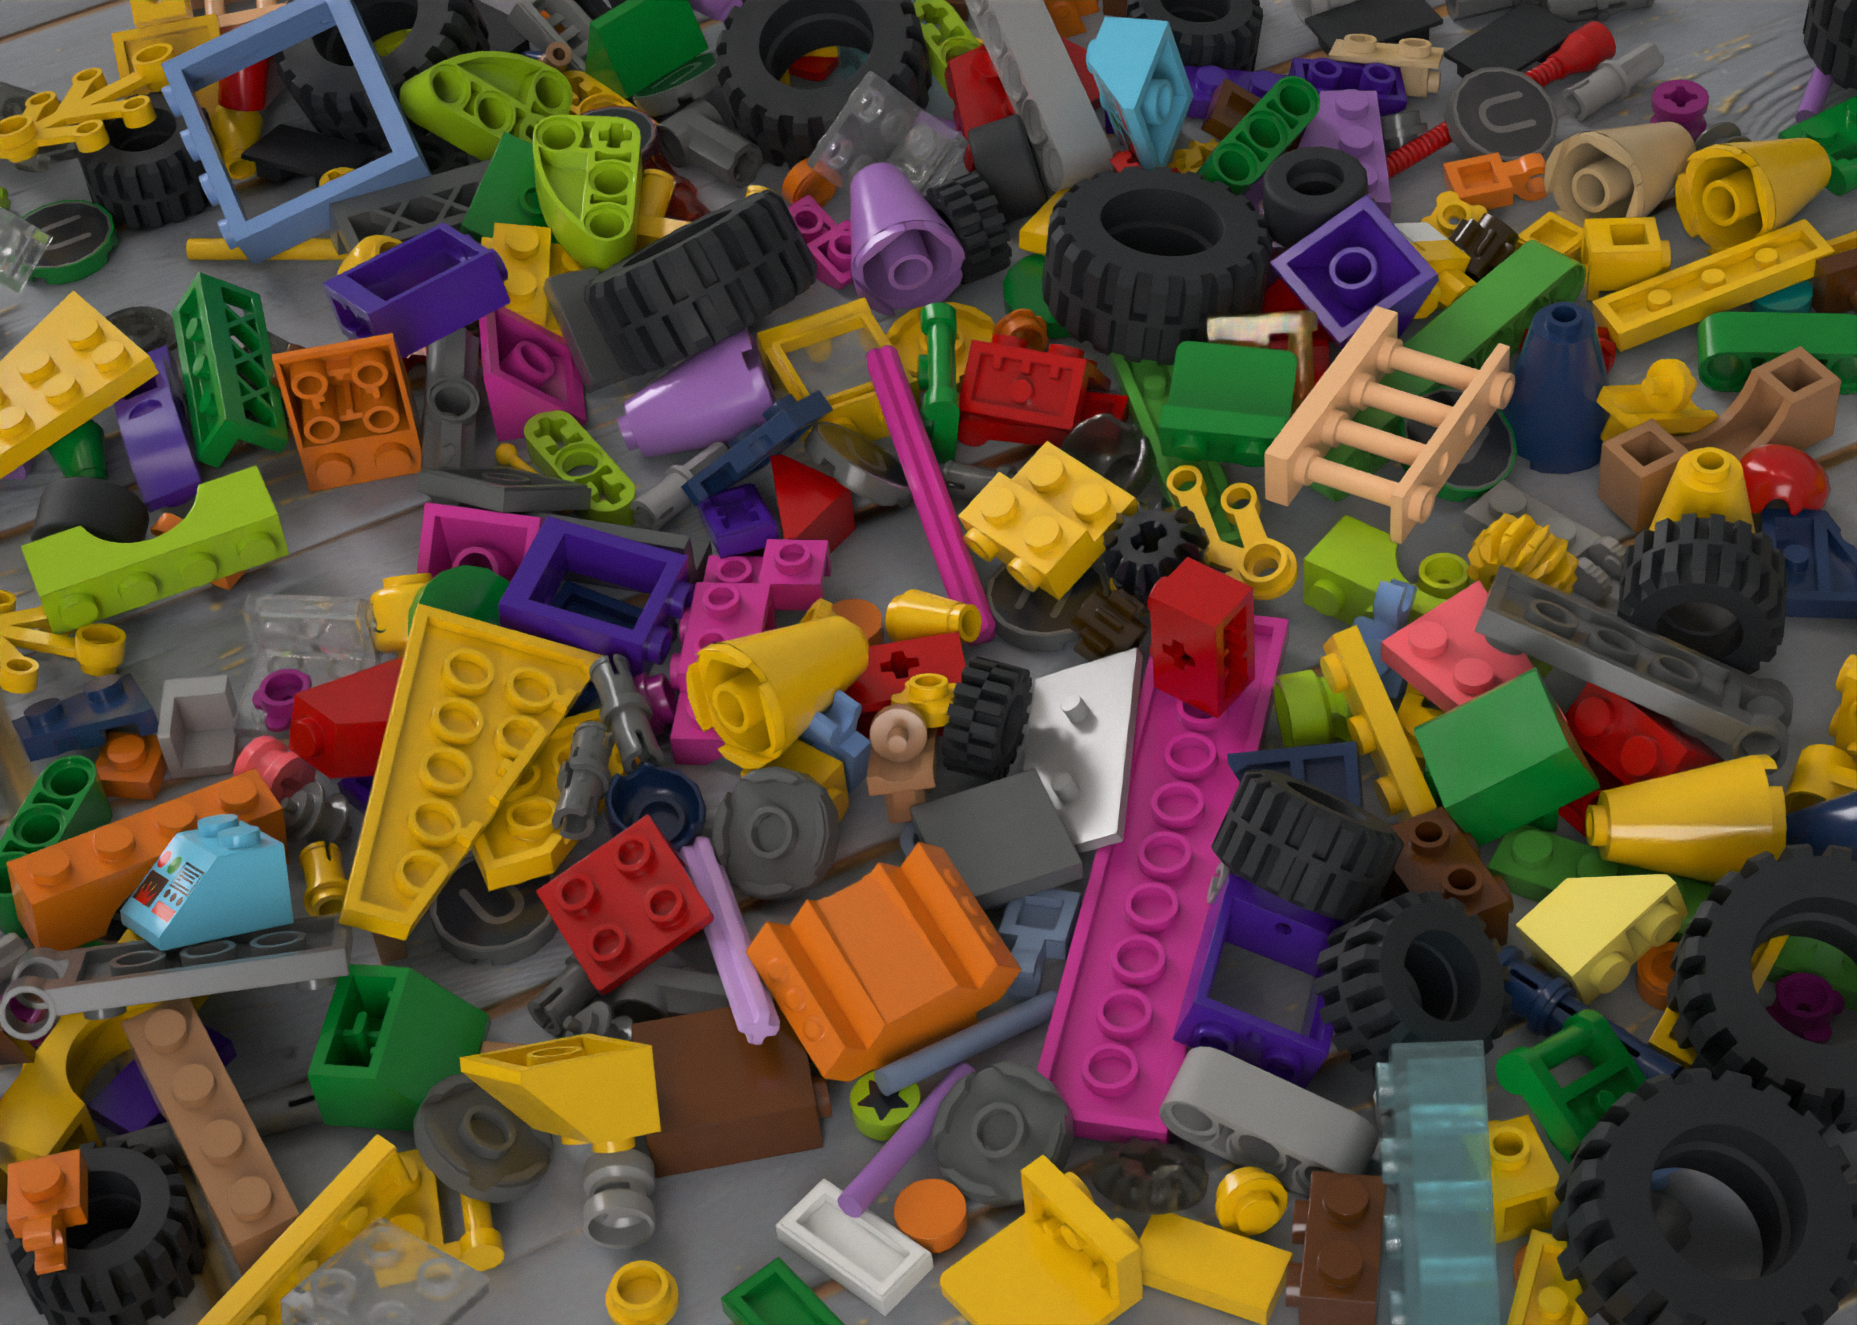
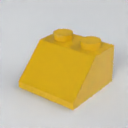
[459,1033,661,1153]

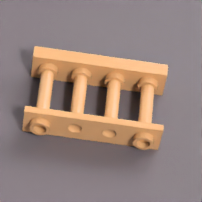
[1264,306,1515,545]

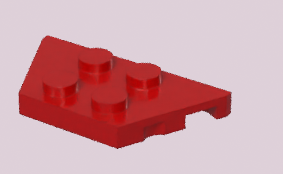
[944,36,1102,173]

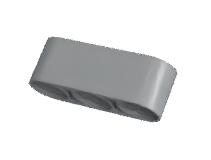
[1159,1046,1379,1198]

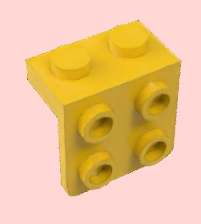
[940,1155,1143,1325]

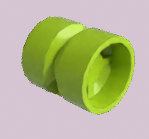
[1273,669,1353,748]

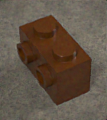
[1381,806,1514,947]
[1285,1171,1387,1325]

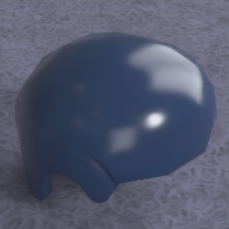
[604,762,707,853]

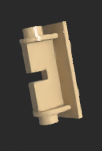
[1329,34,1445,98]

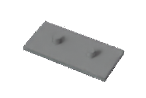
[1023,648,1143,854]

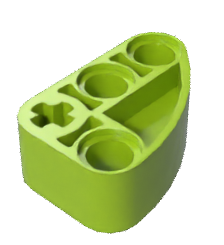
[399,51,573,161]
[533,114,643,274]

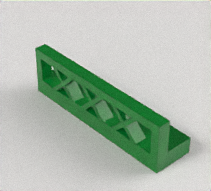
[172,272,289,468]

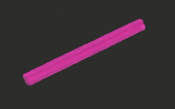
[866,345,996,646]

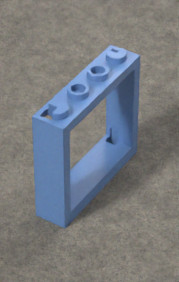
[161,0,432,265]

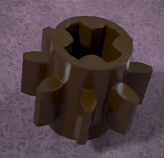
[1448,213,1520,283]
[1069,588,1149,662]

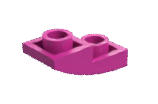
[788,195,852,290]

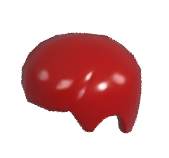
[1740,444,1831,516]

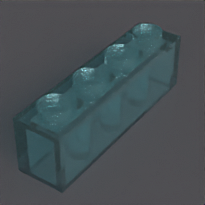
[1375,1040,1500,1325]

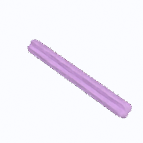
[679,836,780,1045]

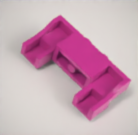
[669,539,832,765]

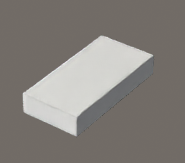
[775,1178,934,1316]

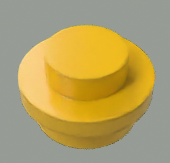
[1215,1166,1288,1237]
[605,1260,680,1325]

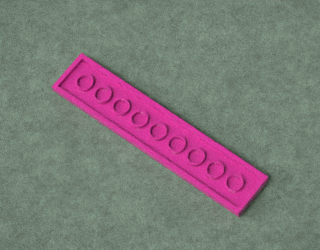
[1037,615,1289,1151]

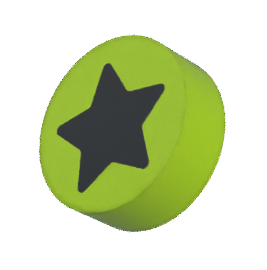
[850,1070,921,1141]

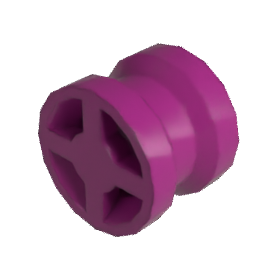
[1650,79,1709,143]

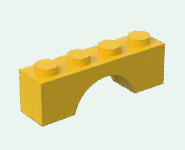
[0,928,209,1175]

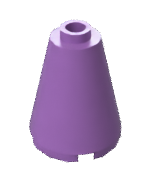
[850,163,965,316]
[617,326,776,458]

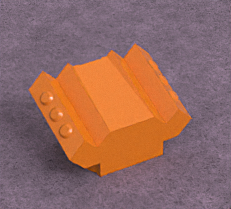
[746,842,1022,1082]

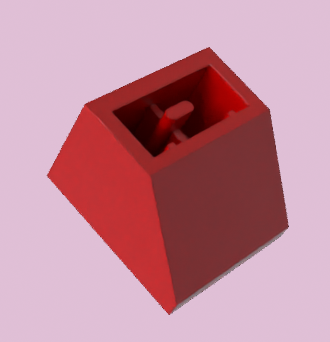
[1559,682,1726,849]

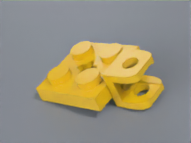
[111,0,222,118]

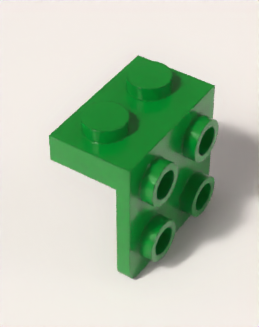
[1159,341,1297,468]

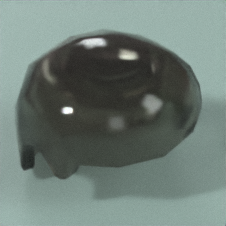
[1061,413,1157,500]

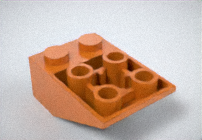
[272,333,422,492]

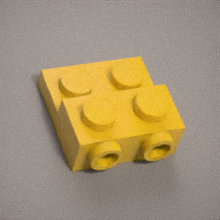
[481,222,585,338]
[958,441,1138,601]

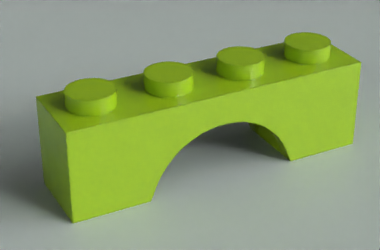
[21,465,289,635]
[1303,514,1554,679]

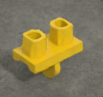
[1596,359,1719,442]

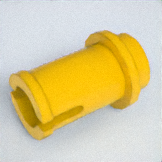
[299,841,349,917]

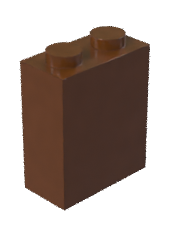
[631,999,833,1178]

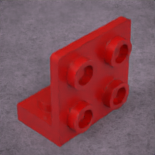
[959,334,1111,434]
[536,814,714,995]

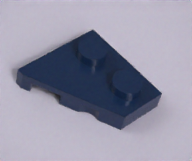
[681,390,833,506]

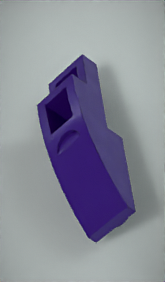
[1183,57,1407,137]
[114,345,204,513]

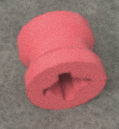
[233,735,316,813]

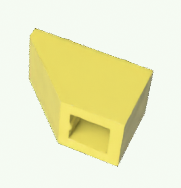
[1516,874,1689,1006]

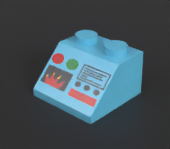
[1086,16,1194,170]
[120,814,294,951]

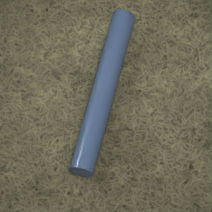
[875,989,1057,1096]

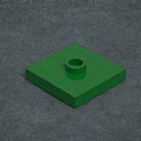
[459,131,559,244]

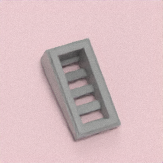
[507,0,592,72]

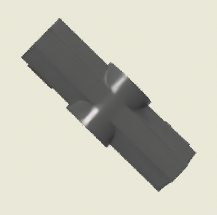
[420,327,480,504]

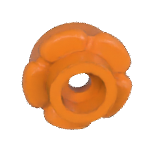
[992,309,1048,352]

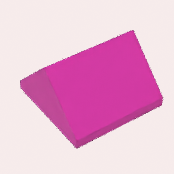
[479,306,587,442]
[416,502,545,582]

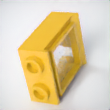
[757,297,921,445]

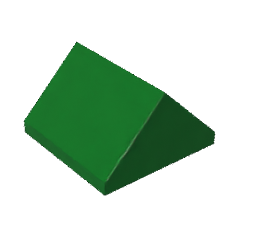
[585,0,709,98]
[1414,667,1600,848]

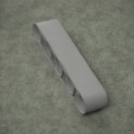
[965,0,1113,191]

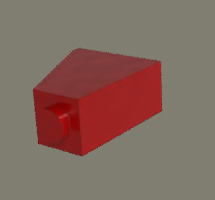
[288,656,404,779]

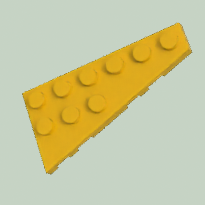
[0,290,159,479]
[339,603,603,941]

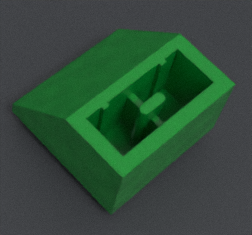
[307,964,491,1132]

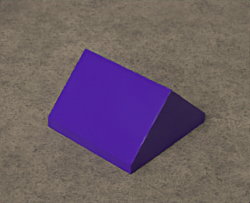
[1270,194,1439,349]

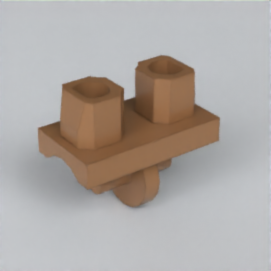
[866,704,939,823]

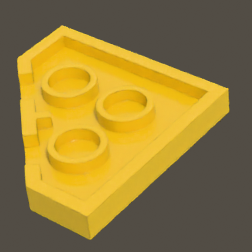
[471,708,640,891]

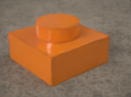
[95,731,168,800]

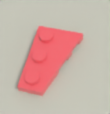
[1381,580,1567,723]

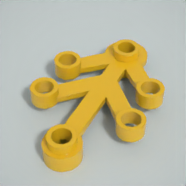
[0,43,176,163]
[1109,465,1299,600]
[0,590,126,694]

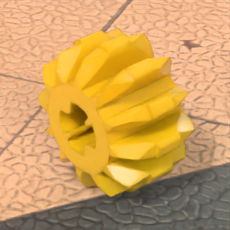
[1466,513,1579,595]

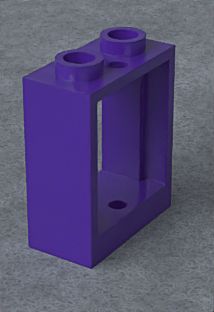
[322,222,511,358]
[499,516,695,679]
[1172,873,1344,1089]

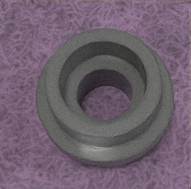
[1380,110,1428,150]

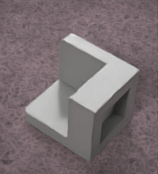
[157,675,241,779]

